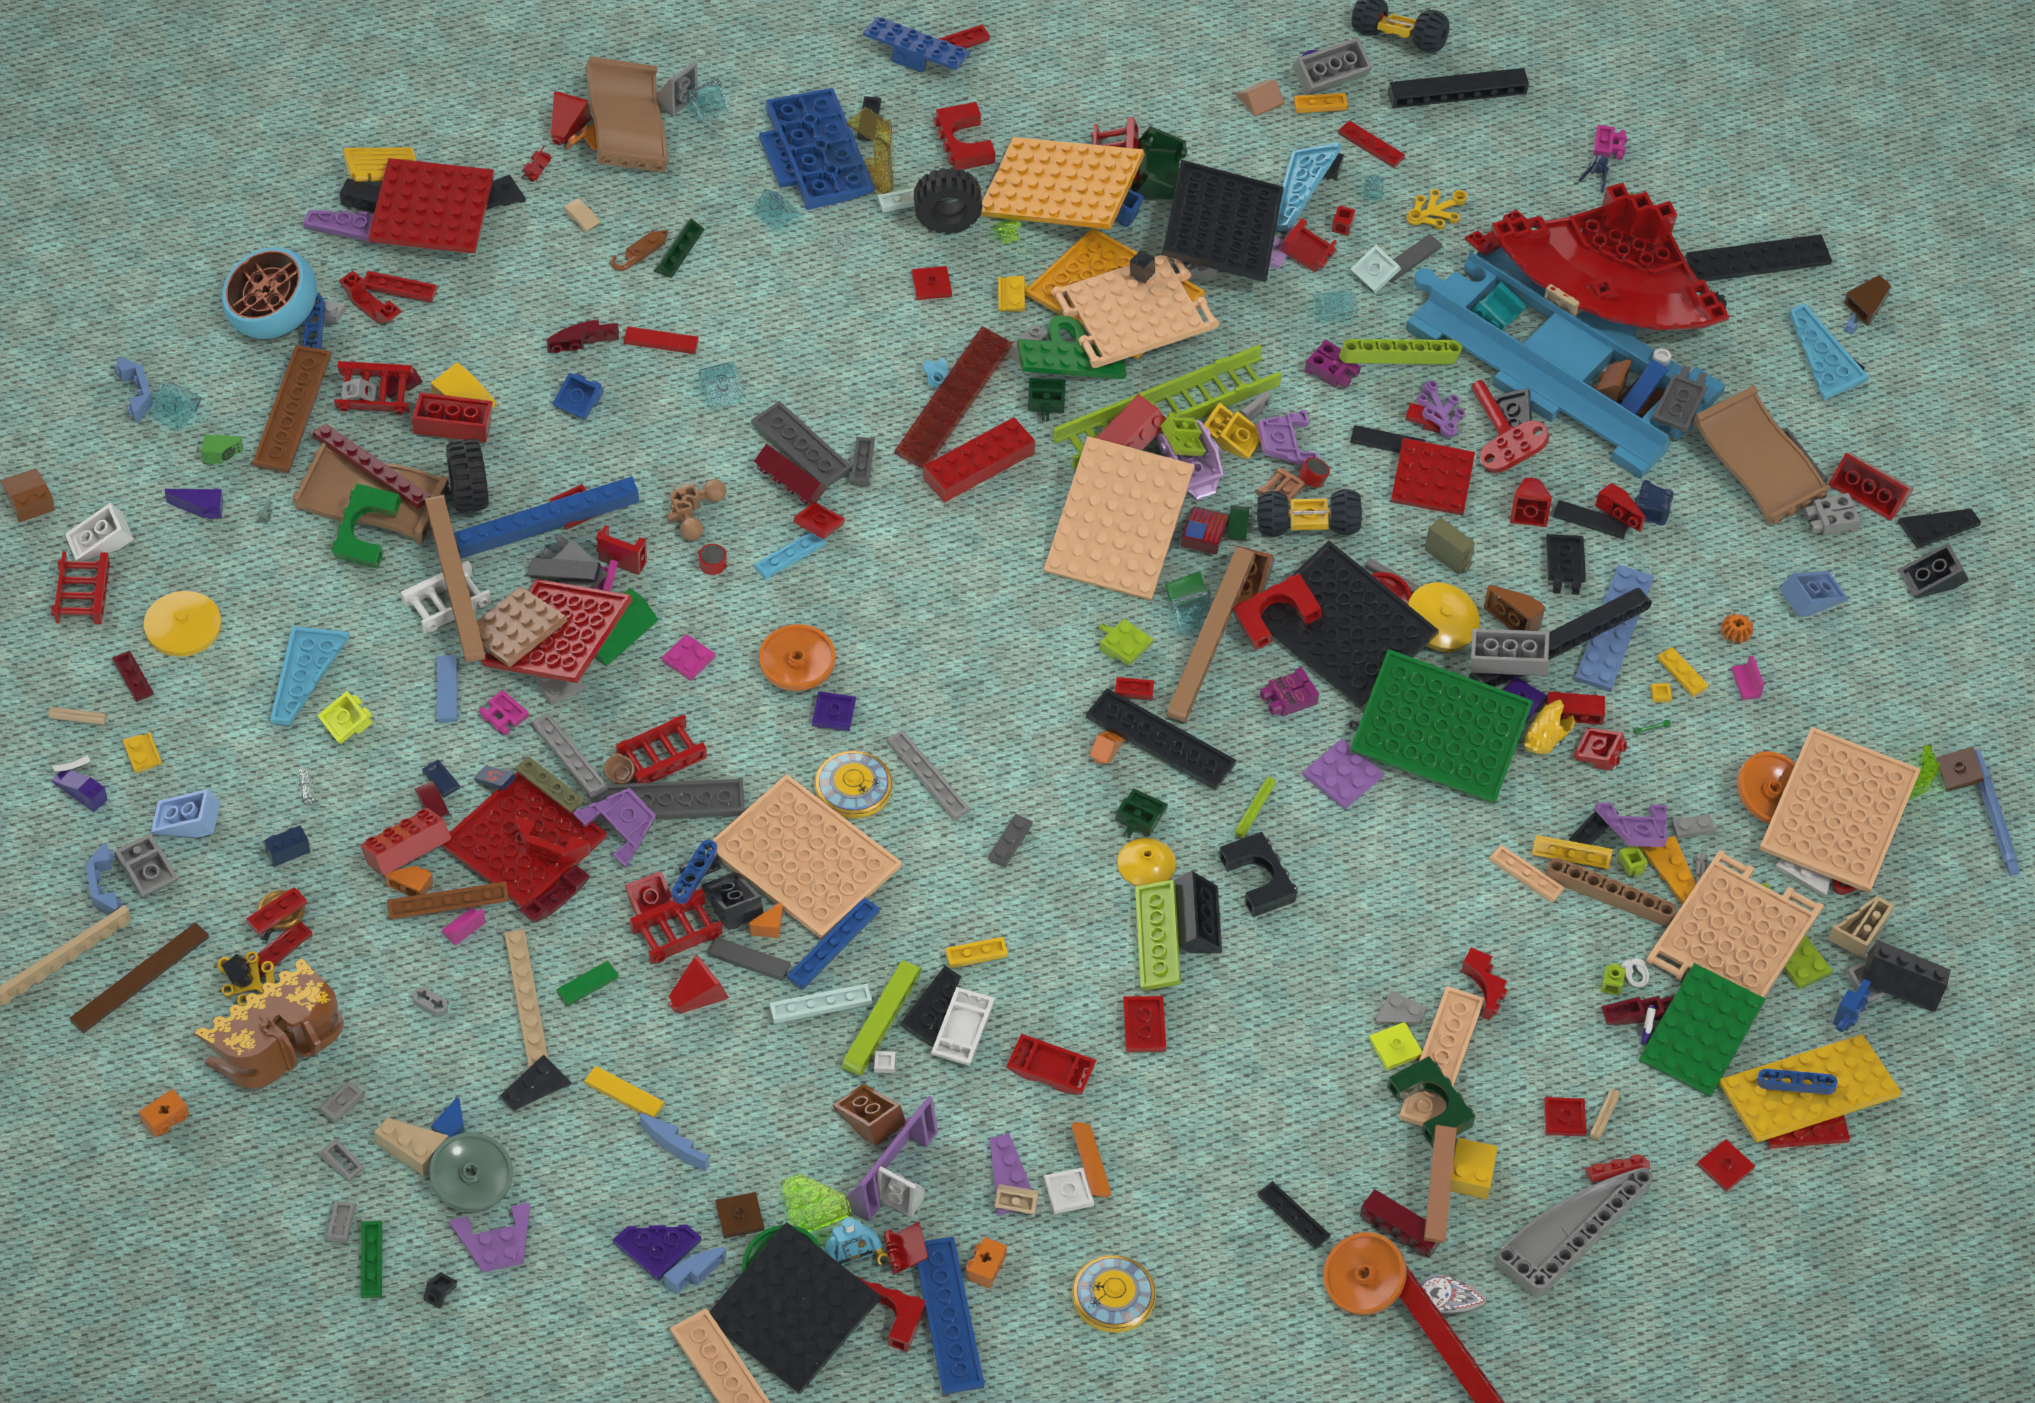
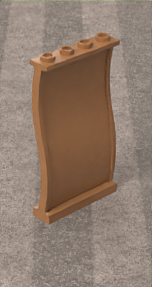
[585,56,669,172]
[1692,385,1830,526]
[293,443,450,544]

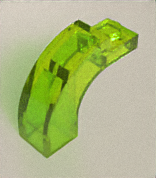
[1909,745,1940,799]

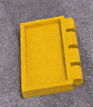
[343,147,417,182]

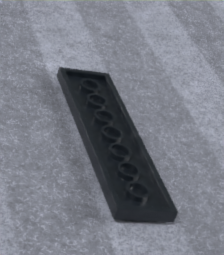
[1685,234,1832,282]
[1086,688,1237,790]

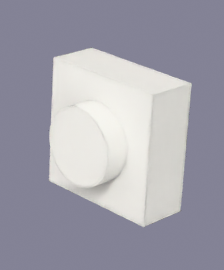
[874,1051,895,1074]

